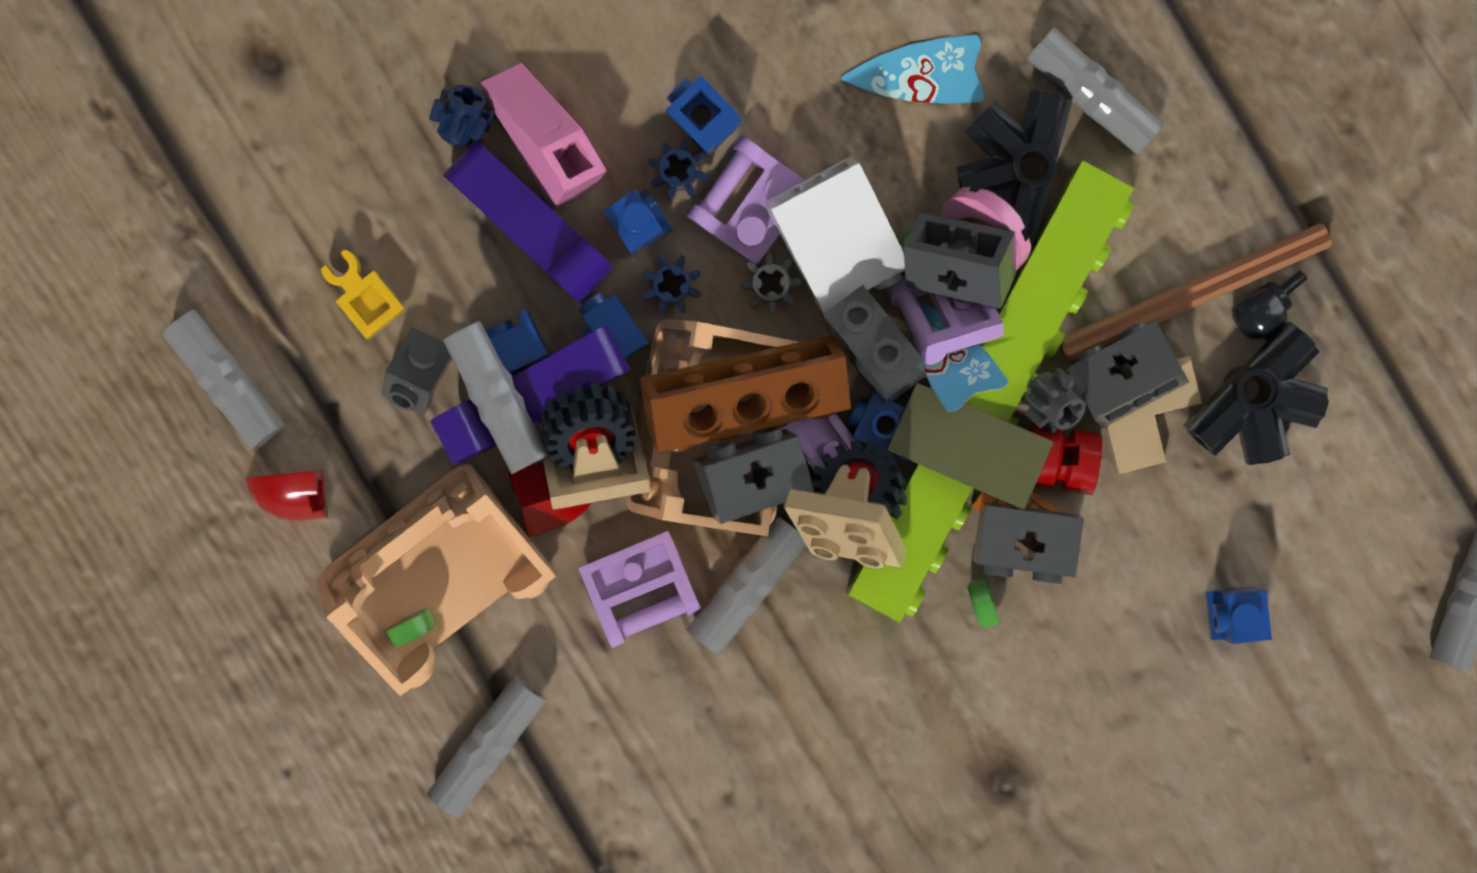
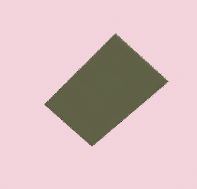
[887,383,1054,510]

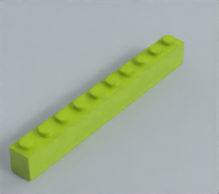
[846,160,1135,623]

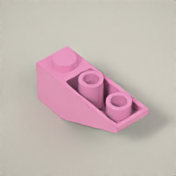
[479,63,607,210]

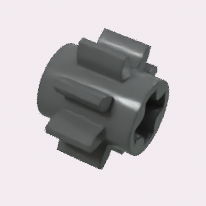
[740,253,801,315]
[1025,368,1086,433]

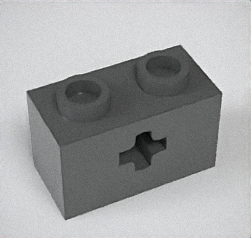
[903,212,1016,308]
[823,285,926,406]
[1068,321,1189,428]
[693,426,814,524]
[973,502,1084,584]

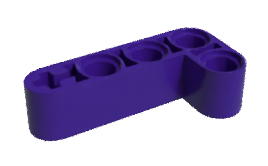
[443,140,615,305]
[429,326,631,465]

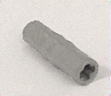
[1026,27,1164,156]
[162,310,286,450]
[443,321,549,474]
[687,515,806,656]
[1430,530,1477,672]
[426,675,547,818]

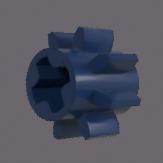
[429,85,494,146]
[648,139,708,201]
[643,255,701,314]

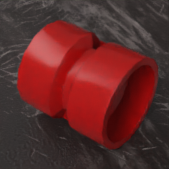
[1029,424,1102,496]

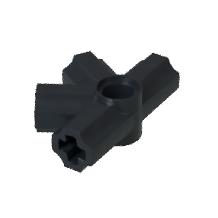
[956,91,1072,245]
[1183,322,1329,465]

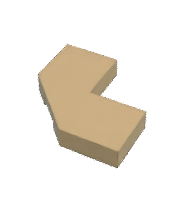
[1105,356,1202,474]

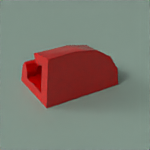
[508,462,591,537]
[246,470,328,521]

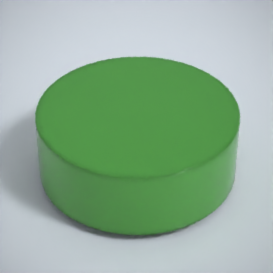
[967,577,1000,629]
[384,608,436,647]

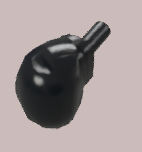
[1232,271,1307,341]

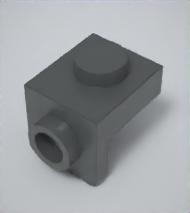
[382,327,452,415]

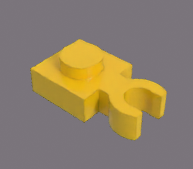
[321,249,407,340]

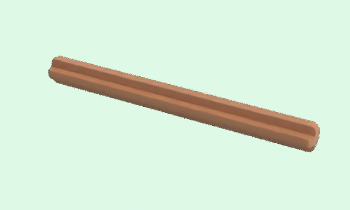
[1059,224,1332,361]

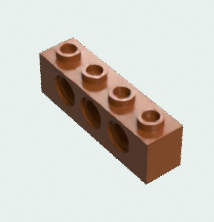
[640,335,851,453]

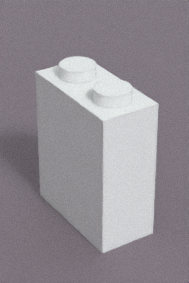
[764,156,905,313]

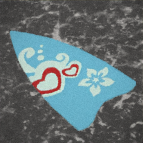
[840,35,985,104]
[913,301,1009,412]

